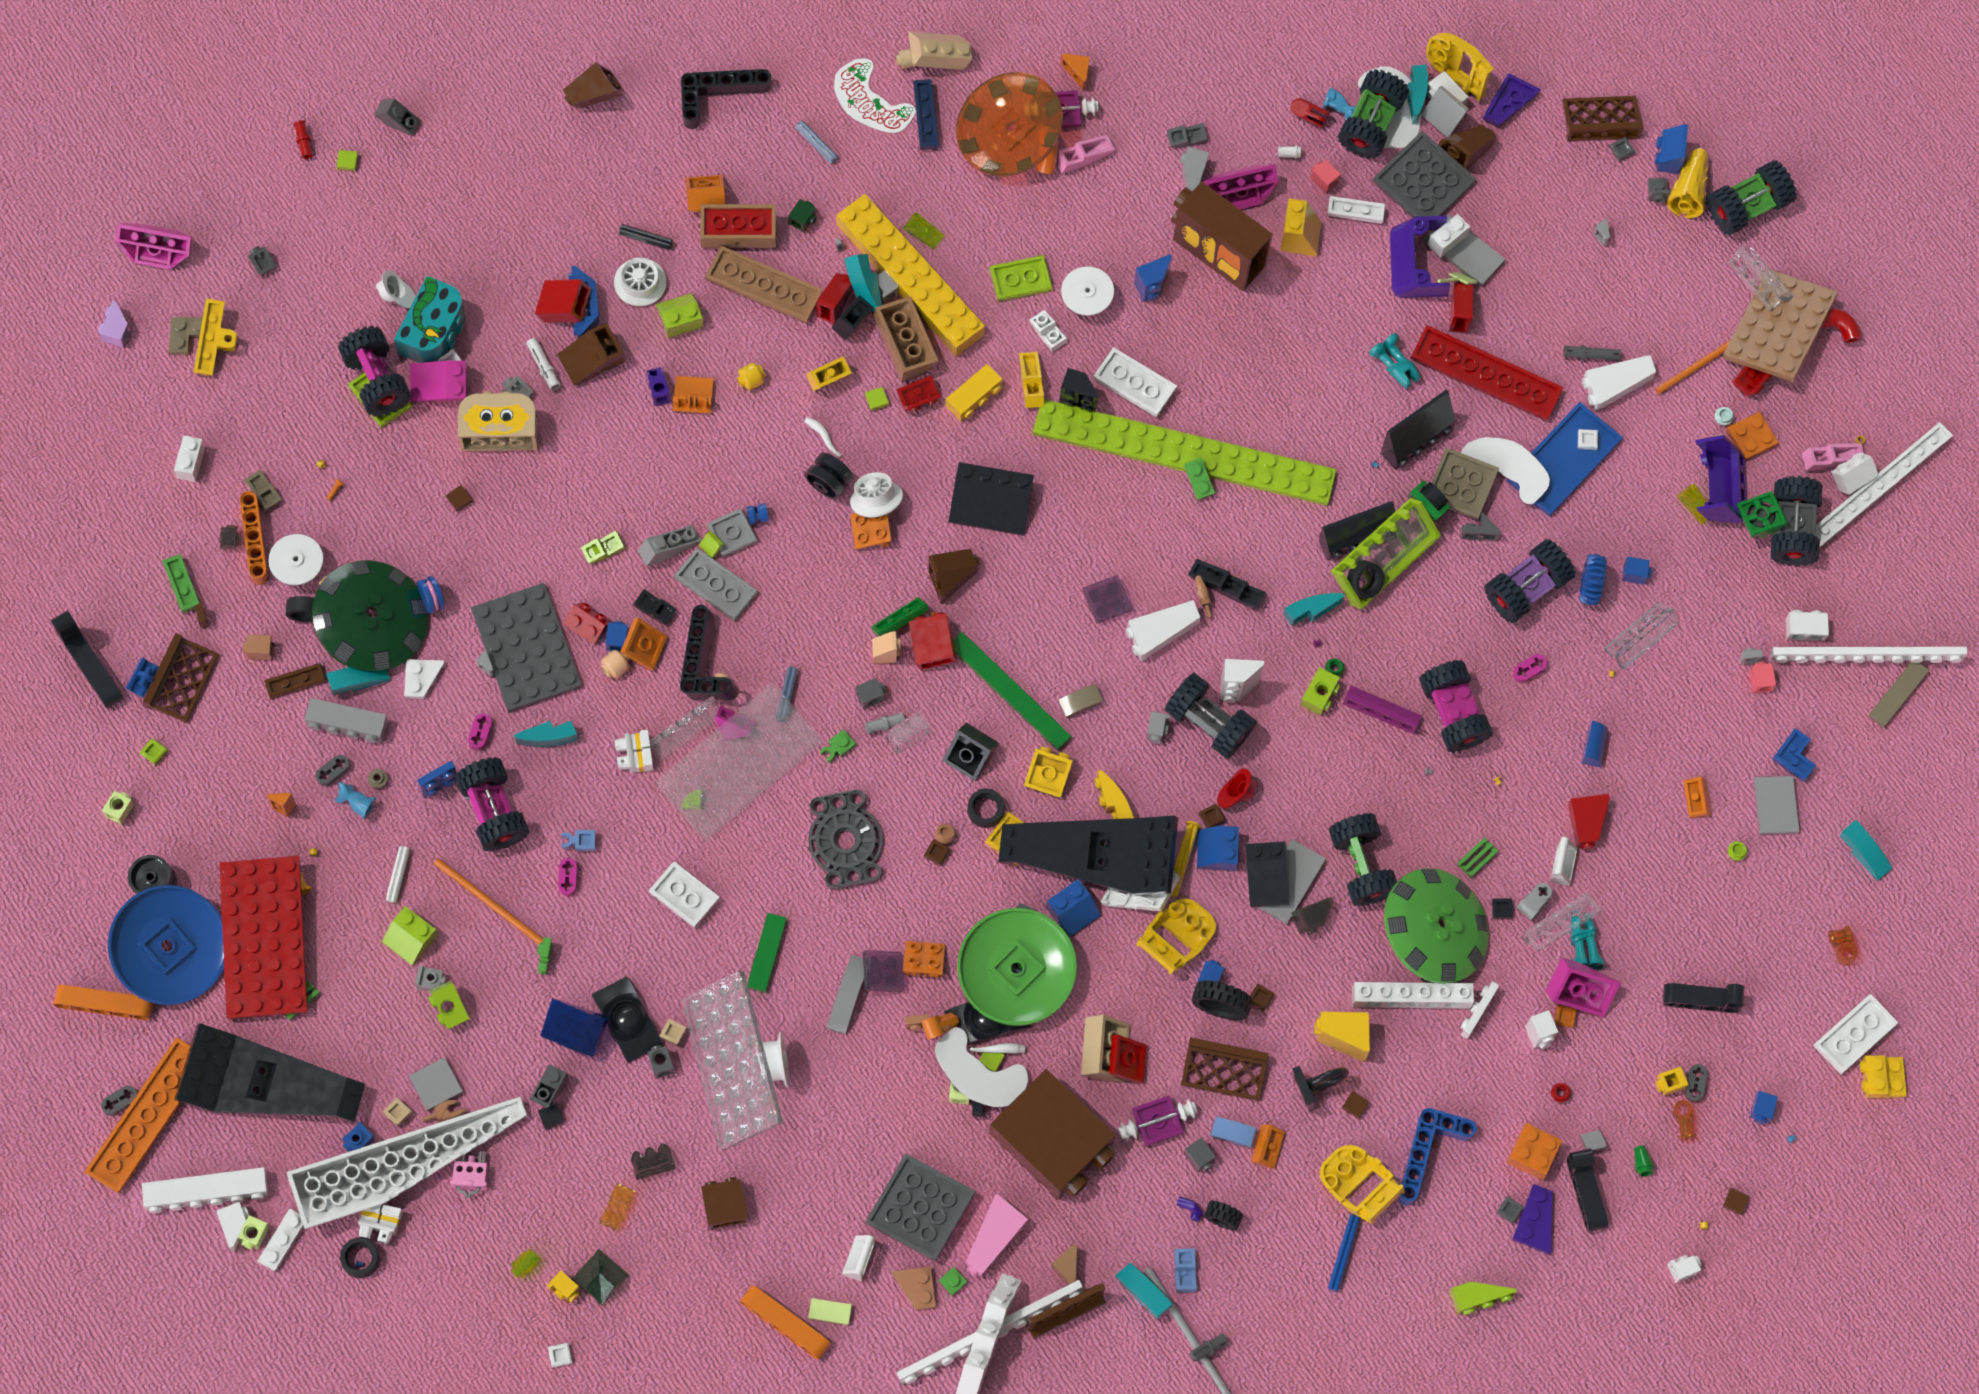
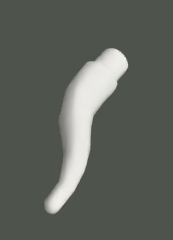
[804,416,842,457]
[970,1043,1025,1054]

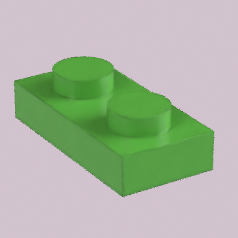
[1184,458,1215,500]

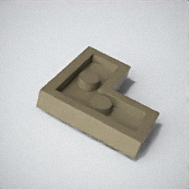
[169,317,202,355]

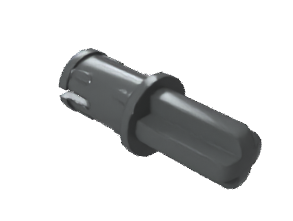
[1190,1334,1228,1362]

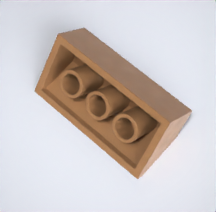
[874,297,938,382]

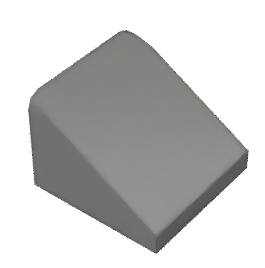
[1593,219,1610,247]
[476,650,495,677]
[1580,1130,1607,1152]

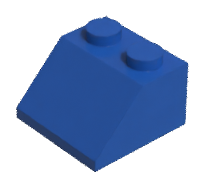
[1654,124,1688,174]
[1134,254,1172,302]
[1197,825,1239,871]
[1046,879,1101,938]

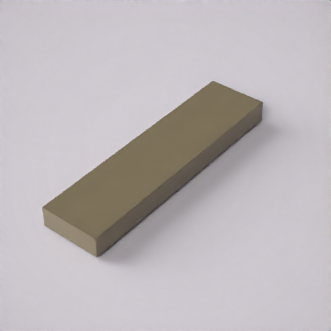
[1868,662,1929,728]

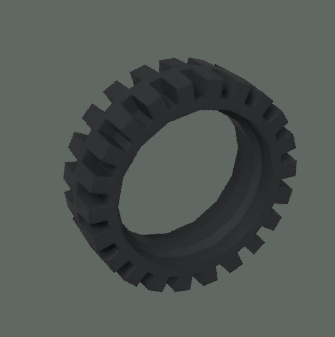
[1191,980,1253,1021]

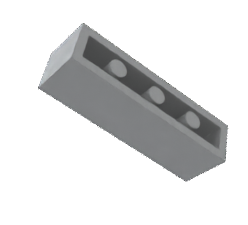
[304,698,388,743]

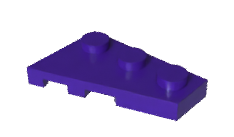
[1483,73,1541,127]
[1512,1184,1553,1255]

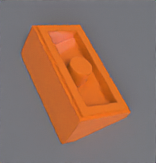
[1683,776,1712,818]
[267,793,296,817]
[1251,1124,1285,1169]

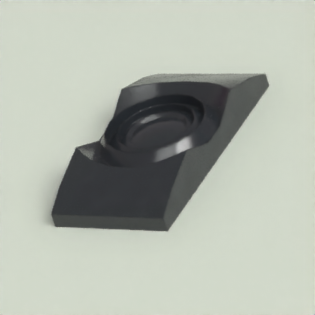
[591,976,663,1064]
[944,1002,1031,1046]

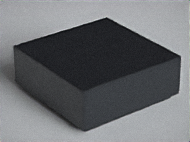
[1492,898,1513,919]
[538,1103,564,1130]

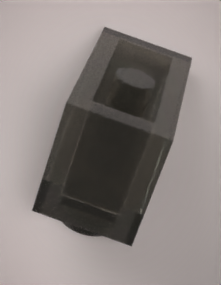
[1291,897,1333,935]

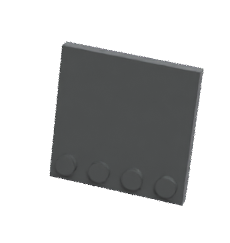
[1372,131,1476,218]
[865,1153,976,1262]

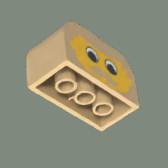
[458,391,538,451]

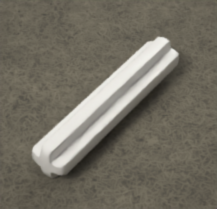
[386,846,410,903]

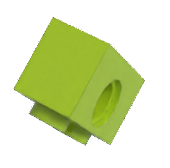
[1300,667,1341,716]
[428,981,469,1029]

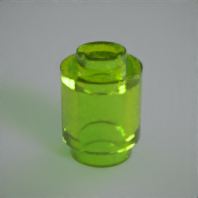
[510,1249,540,1279]

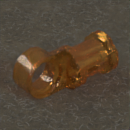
[1673,1100,1697,1140]

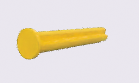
[1171,821,1201,897]

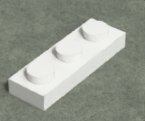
[1327,196,1385,224]
[1460,981,1499,1039]
[257,1209,304,1272]

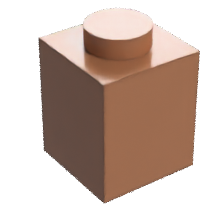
[243,635,273,660]

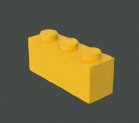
[945,364,1003,422]

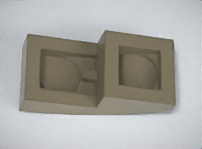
[244,470,282,511]
[1059,684,1104,718]

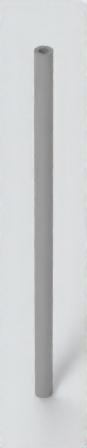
[1144,1267,1231,1394]

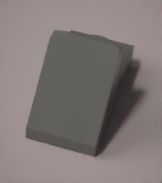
[1460,513,1501,541]

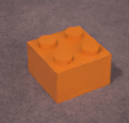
[1506,1123,1562,1181]

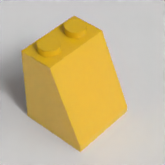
[1280,198,1321,256]
[1314,1012,1370,1061]

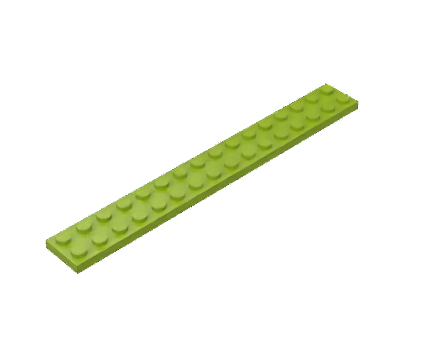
[1032,399,1336,506]

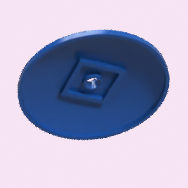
[107,885,224,1005]

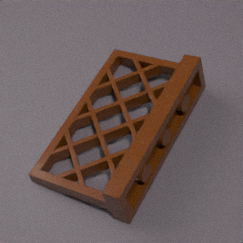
[1562,96,1643,141]
[143,633,219,723]
[1181,1037,1269,1101]
[1026,1283,1106,1339]

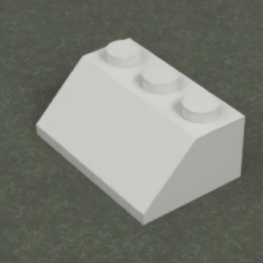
[1220,659,1264,703]

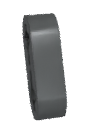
[316,755,350,786]
[1685,1064,1707,1103]
[101,1086,138,1116]

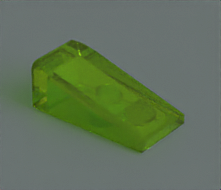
[902,212,944,249]
[1676,483,1707,525]

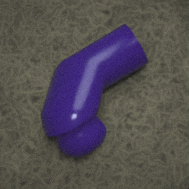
[1177,1196,1203,1222]

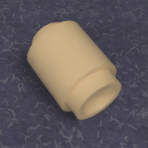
[895,48,915,69]

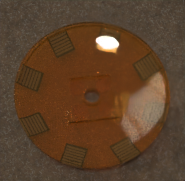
[956,72,1063,177]

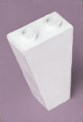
[1582,355,1656,411]
[1126,600,1200,661]

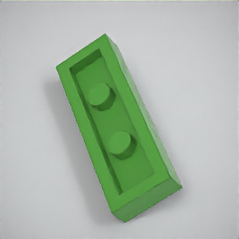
[162,554,200,614]

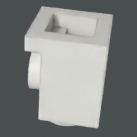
[1667,1255,1701,1283]

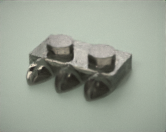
[631,1143,676,1180]

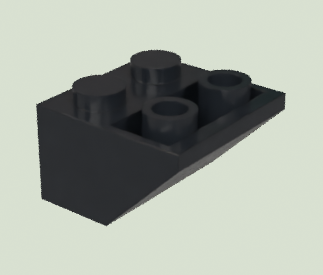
[1059,368,1098,413]

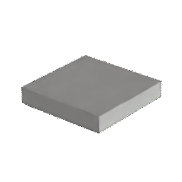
[1421,86,1469,137]
[707,508,758,558]
[409,1057,463,1112]

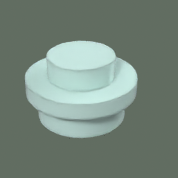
[1714,407,1734,426]

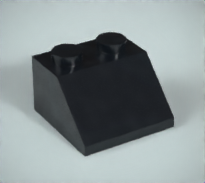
[942,722,999,781]

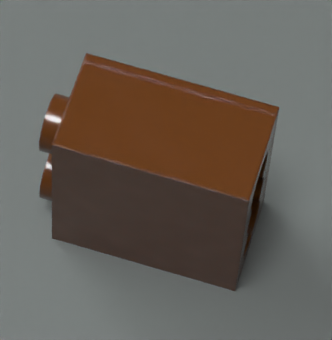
[701,1177,749,1230]

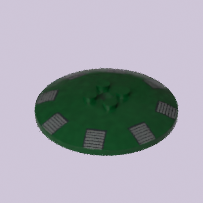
[312,560,428,672]

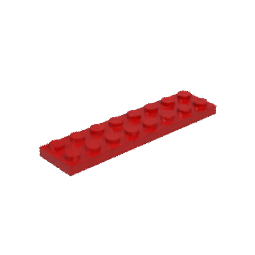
[1410,325,1564,421]

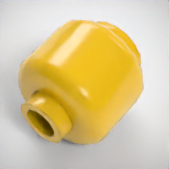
[736,363,766,391]

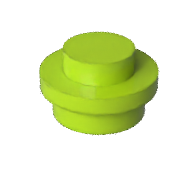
[1727,841,1747,861]

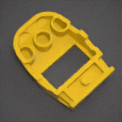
[1426,33,1494,101]
[1136,898,1216,975]
[1320,1145,1405,1224]

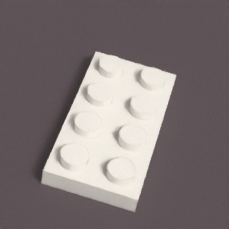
[1093,347,1177,418]
[1813,994,1898,1074]

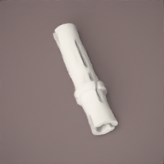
[526,338,561,391]

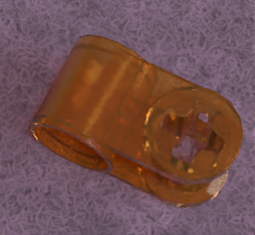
[1828,926,1858,966]

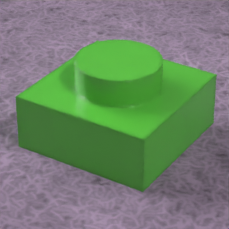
[938,1267,967,1296]

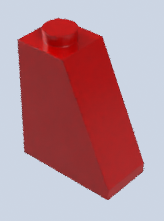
[817,273,853,324]
[1449,282,1473,334]
[1568,794,1610,850]

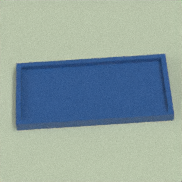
[1506,402,1623,517]

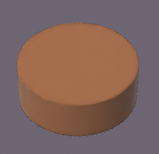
[935,824,955,844]

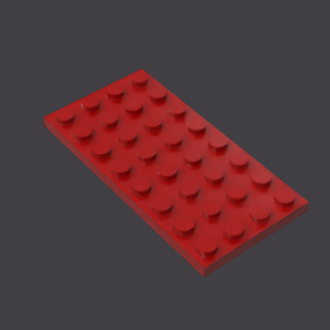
[219,856,308,1020]

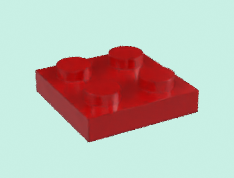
[1109,1035,1147,1084]

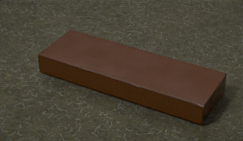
[264,663,326,700]

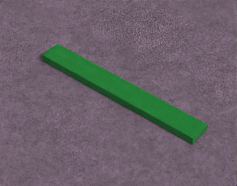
[954,632,1071,751]

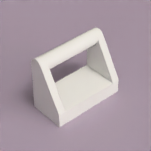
[1550,837,1577,886]
[842,1235,875,1282]

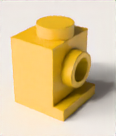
[1655,1066,1689,1096]
[547,1270,580,1303]

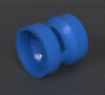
[746,503,769,525]

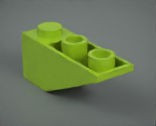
[1449,1282,1517,1316]

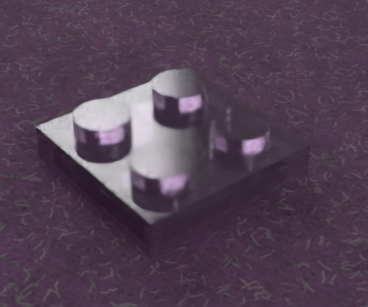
[1082,575,1132,624]
[863,950,904,992]

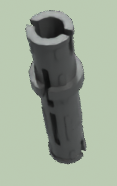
[1563,345,1621,361]

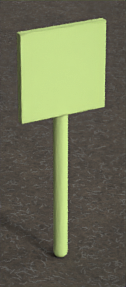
[1438,272,1477,284]

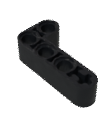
[1663,983,1744,1013]
[1567,1148,1608,1232]

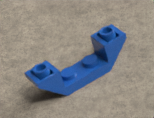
[568,266,600,338]

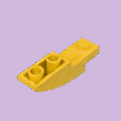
[1094,770,1134,819]

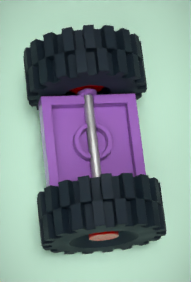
[1484,539,1576,623]

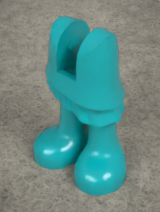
[1369,332,1421,389]
[1570,915,1606,971]

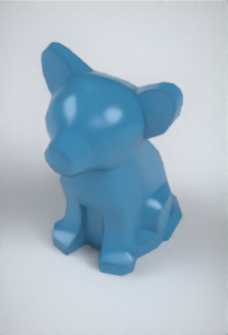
[1323,87,1355,120]
[334,782,376,820]

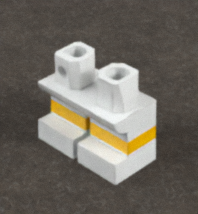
[615,730,653,773]
[358,1204,403,1245]

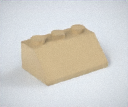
[908,31,972,70]
[1081,1015,1130,1082]

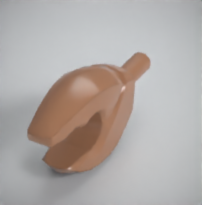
[1195,576,1212,618]
[422,1100,467,1122]

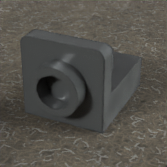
[1647,178,1670,203]
[246,245,276,276]

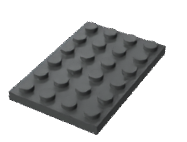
[471,583,582,713]

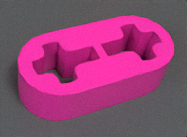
[1513,654,1547,683]
[468,713,492,751]
[558,858,577,897]

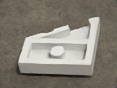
[404,660,445,699]

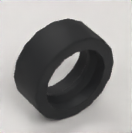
[1347,560,1384,599]
[286,596,314,623]
[967,788,1005,828]
[340,1237,380,1278]

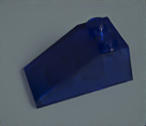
[540,998,609,1057]

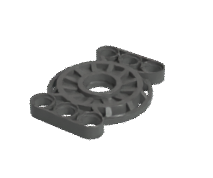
[808,790,883,890]

